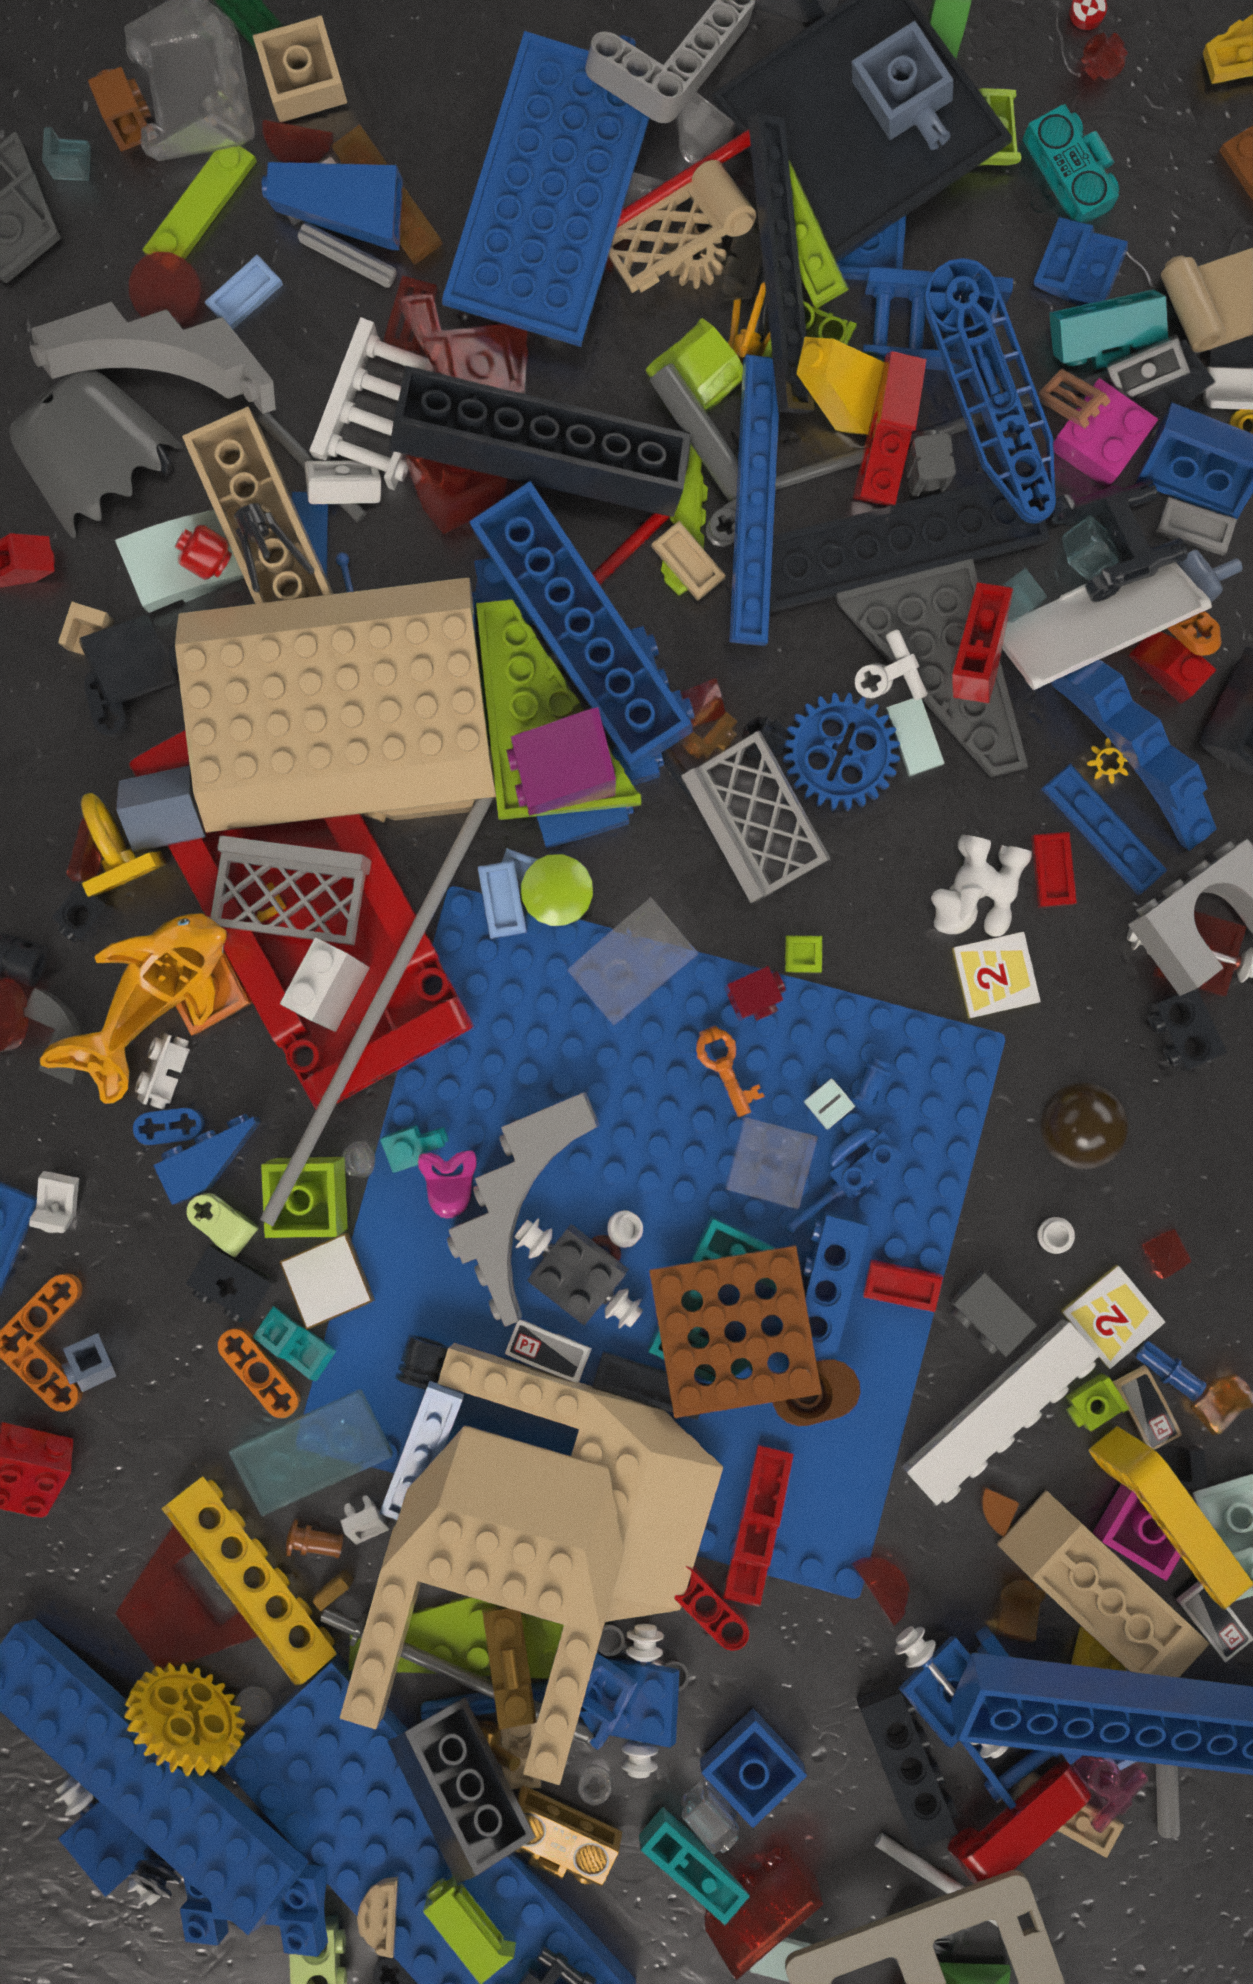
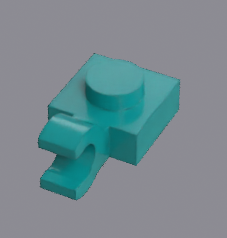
[380,1125,449,1173]

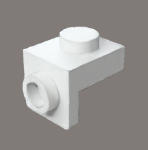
[29,1171,79,1233]

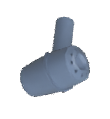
[1176,550,1243,601]

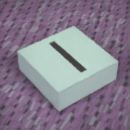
[803,1078,855,1130]

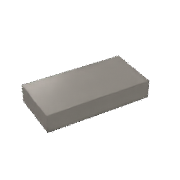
[1155,497,1237,556]

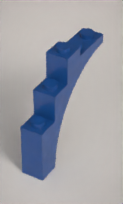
[537,626,695,850]
[1051,660,1217,851]

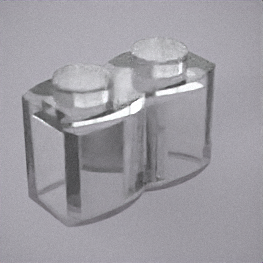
[680,1777,739,1854]

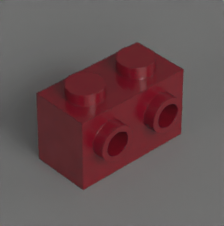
[724,966,786,1021]

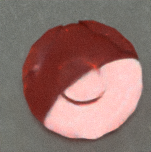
[129,252,201,325]
[0,979,29,1052]

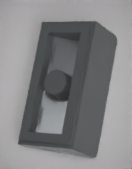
[1107,335,1190,398]

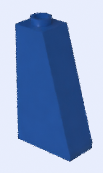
[262,162,403,250]

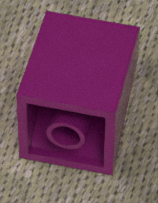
[506,707,616,816]

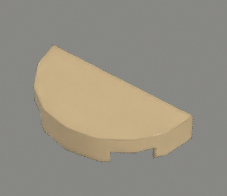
[357,1877,398,1959]

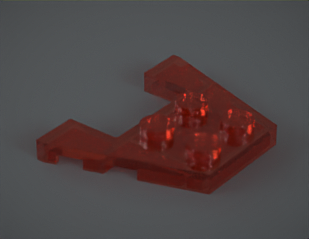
[398,293,528,394]
[115,1525,258,1671]

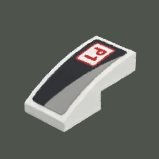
[505,1320,592,1383]
[1176,1581,1253,1662]

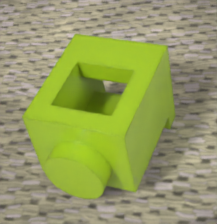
[1065,1373,1129,1431]

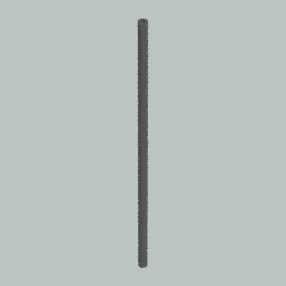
[775,344,1200,490]

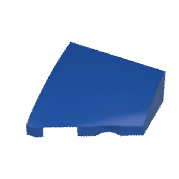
[579,1653,638,1750]

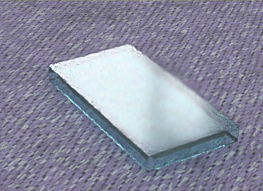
[228,1389,393,1517]

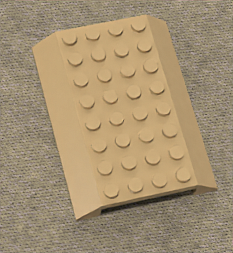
[175,578,496,833]

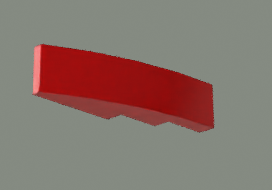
[723,1445,794,1607]

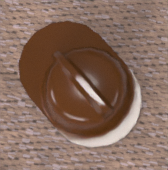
[772,1359,861,1426]

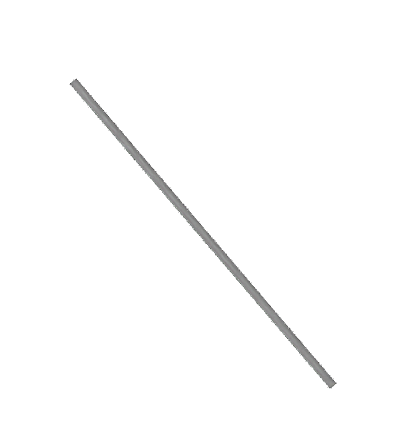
[260,652,562,1226]

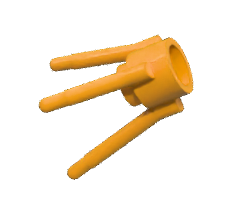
[728,282,770,365]

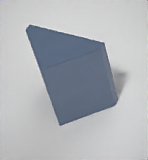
[116,765,206,852]

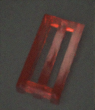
[383,275,437,355]

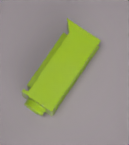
[423,1876,516,1984]

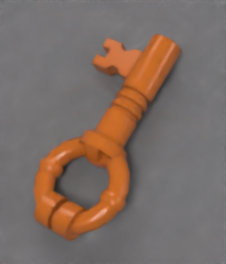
[696,1025,764,1118]

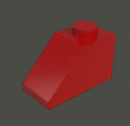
[0,533,55,588]
[1128,631,1216,704]

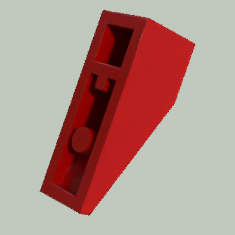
[952,582,1013,703]

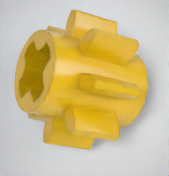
[1087,738,1128,784]

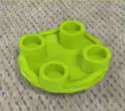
[521,854,593,926]

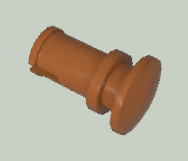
[286,1519,344,1559]

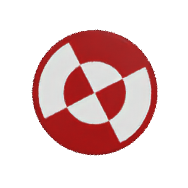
[1069,0,1107,30]

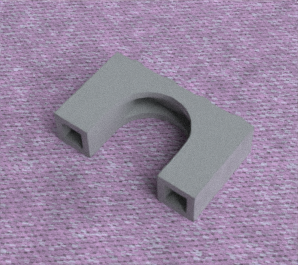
[1128,838,1253,996]

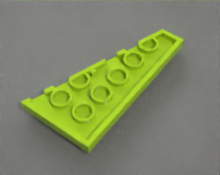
[349,1596,564,1679]

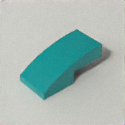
[253,1307,337,1381]

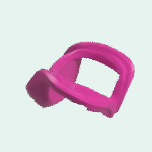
[418,1151,477,1218]

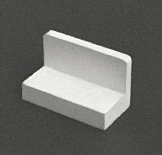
[1202,367,1253,410]

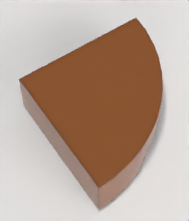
[981,1486,1019,1537]

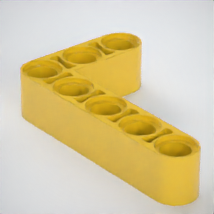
[1089,1426,1253,1610]

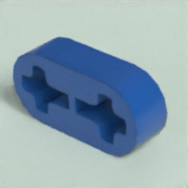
[133,1108,205,1145]

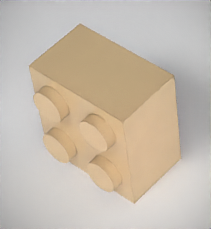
[253,16,347,123]

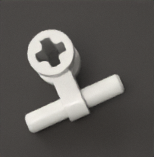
[855,629,928,700]

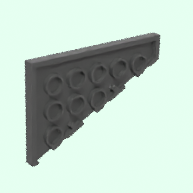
[835,559,1028,777]

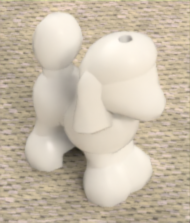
[931,835,1032,937]

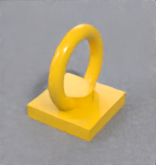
[81,793,167,897]

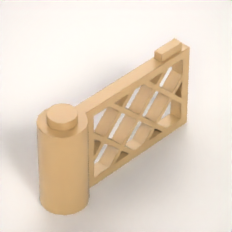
[608,160,756,293]

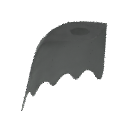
[9,370,183,539]

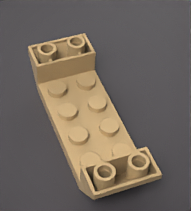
[997,1490,1210,1678]

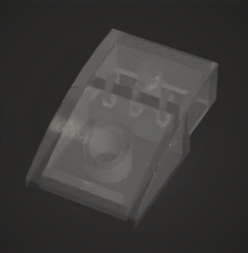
[567,897,699,1026]

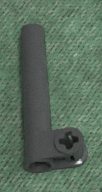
[650,363,776,547]

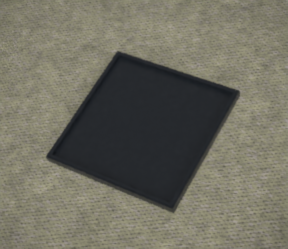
[712,0,1012,263]

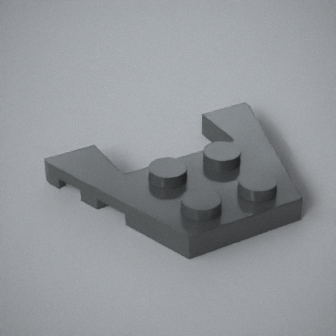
[0,132,61,283]

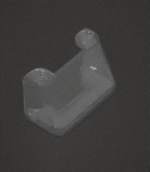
[124,0,255,161]

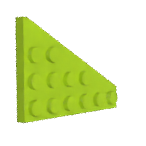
[476,600,641,820]

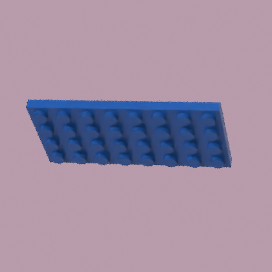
[442,31,650,347]

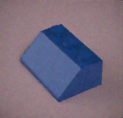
[1136,403,1253,519]

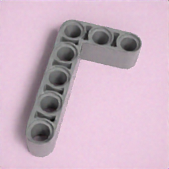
[585,0,756,123]

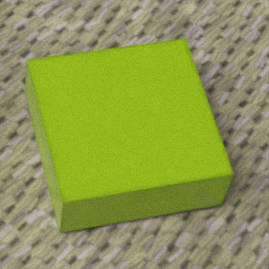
[785,936,822,973]

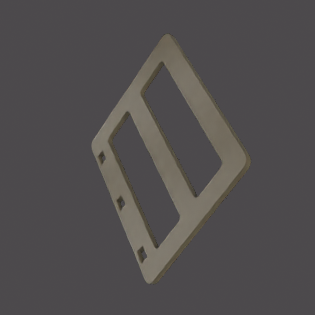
[785,1870,1065,1984]

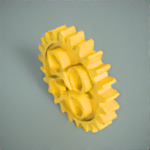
[124,1663,245,1776]

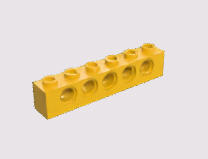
[161,1476,337,1685]

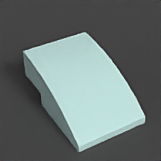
[115,510,244,613]
[1192,1474,1253,1601]

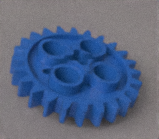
[782,693,900,811]

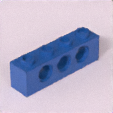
[802,1212,870,1361]

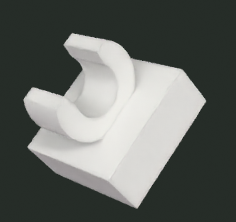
[340,1495,390,1545]

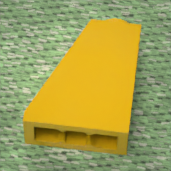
[796,337,885,435]

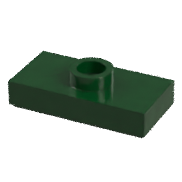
[212,0,283,53]

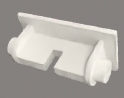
[135,1031,190,1109]

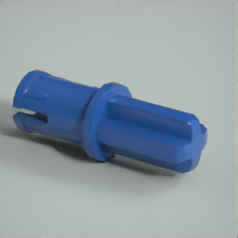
[1136,1341,1206,1402]

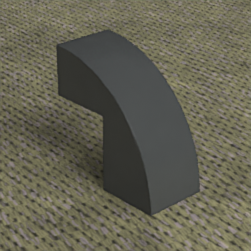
[22,988,85,1085]

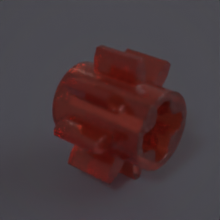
[1081,32,1128,80]

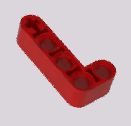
[947,1761,1092,1884]

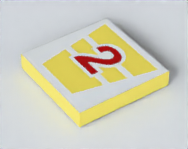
[952,932,1041,1018]
[1061,1265,1165,1369]

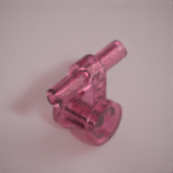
[1073,1755,1148,1833]

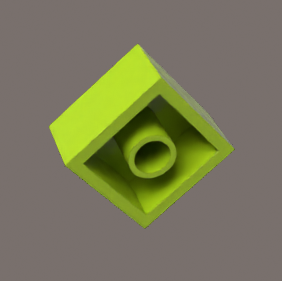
[261,1157,348,1238]

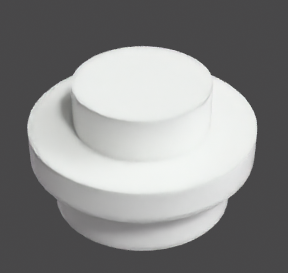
[608,1211,643,1248]
[1037,1217,1075,1254]

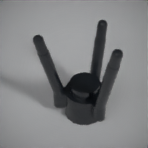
[234,503,315,593]

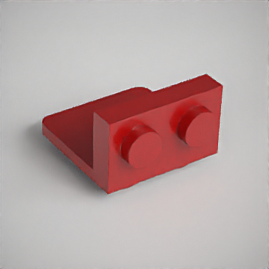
[0,1422,73,1518]

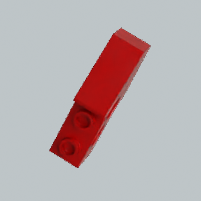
[853,351,927,506]

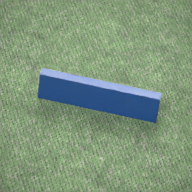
[1042,763,1167,895]

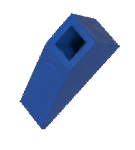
[153,1114,261,1205]

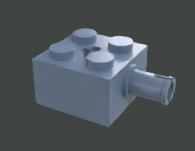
[851,21,953,150]

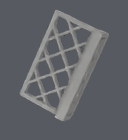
[681,731,830,903]
[211,836,371,945]

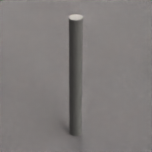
[258,412,367,523]

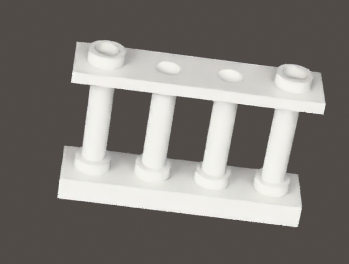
[310,317,447,490]

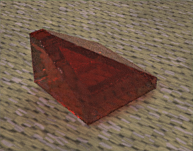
[681,678,727,727]
[1141,1228,1191,1279]

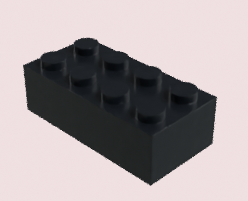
[387,1698,536,1883]

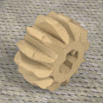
[666,223,726,290]

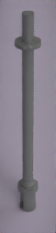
[320,1607,594,1746]

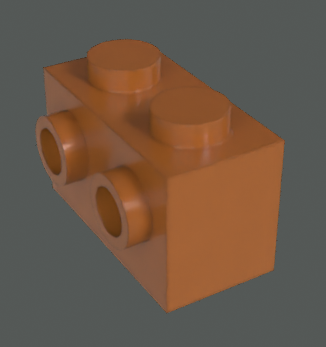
[88,67,154,152]

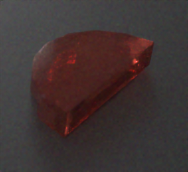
[263,120,334,163]
[66,817,102,882]
[851,1557,910,1626]

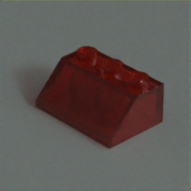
[704,1843,823,1980]

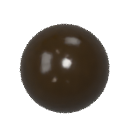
[1041,1083,1128,1169]

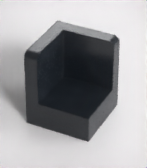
[1155,1445,1208,1489]

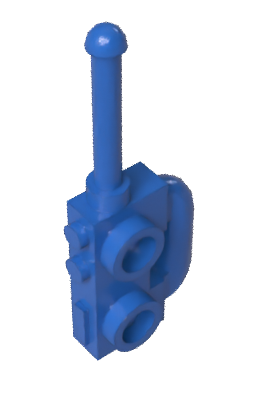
[785,1127,902,1233]

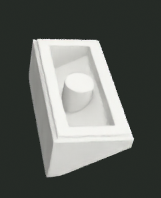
[305,461,381,504]

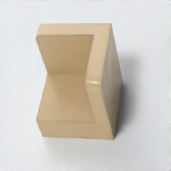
[59,602,115,656]

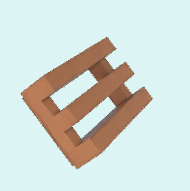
[1037,369,1111,429]

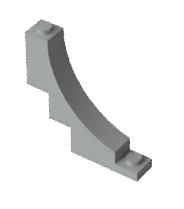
[30,302,276,414]

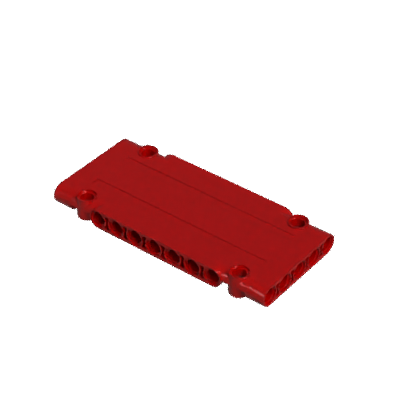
[129,730,474,1110]

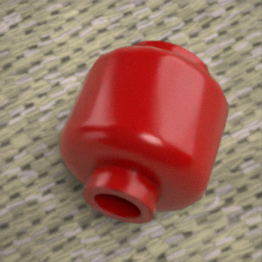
[174,525,232,580]

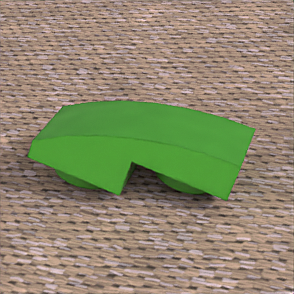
[928,0,972,58]

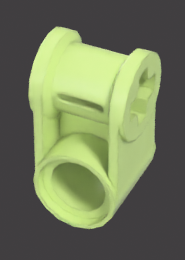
[187,1193,259,1257]

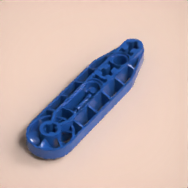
[923,258,1056,524]

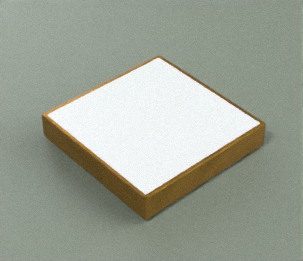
[280,1233,375,1330]

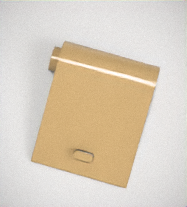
[1161,248,1253,352]

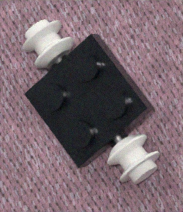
[514,1219,643,1329]

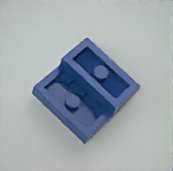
[1034,217,1128,306]

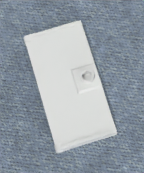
[1002,562,1212,690]

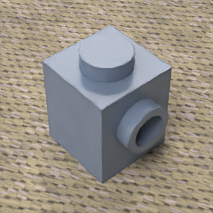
[62,1333,116,1392]

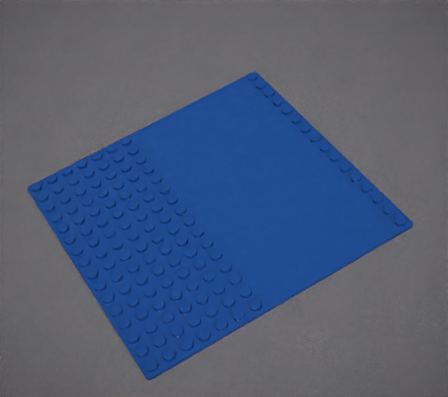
[296,886,1005,1599]

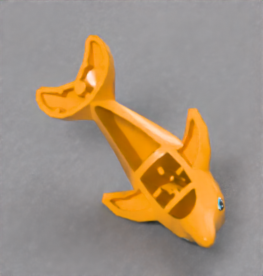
[40,913,227,1104]

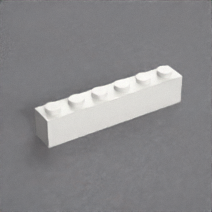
[902,1319,1100,1506]

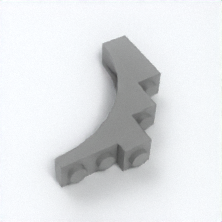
[447,1092,600,1327]

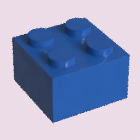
[700,1708,807,1828]

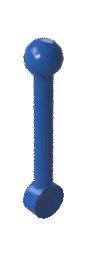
[335,552,354,593]

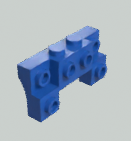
[180,1864,328,1957]

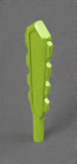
[661,443,708,596]

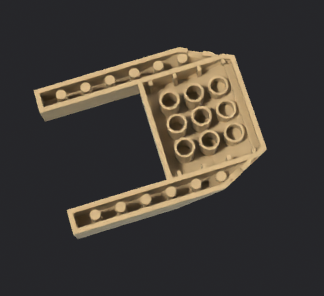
[383,1343,723,1622]
[340,1426,625,1785]

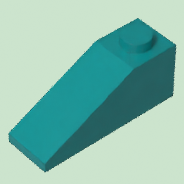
[639,1807,750,1925]

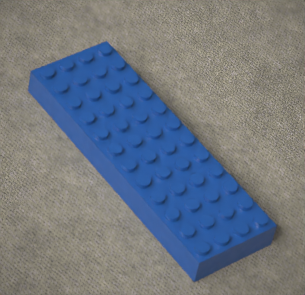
[221,1651,636,1984]

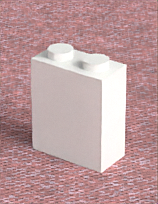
[280,937,370,1032]

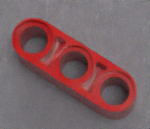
[674,1566,749,1651]

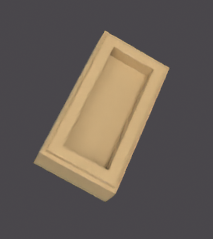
[651,521,726,601]

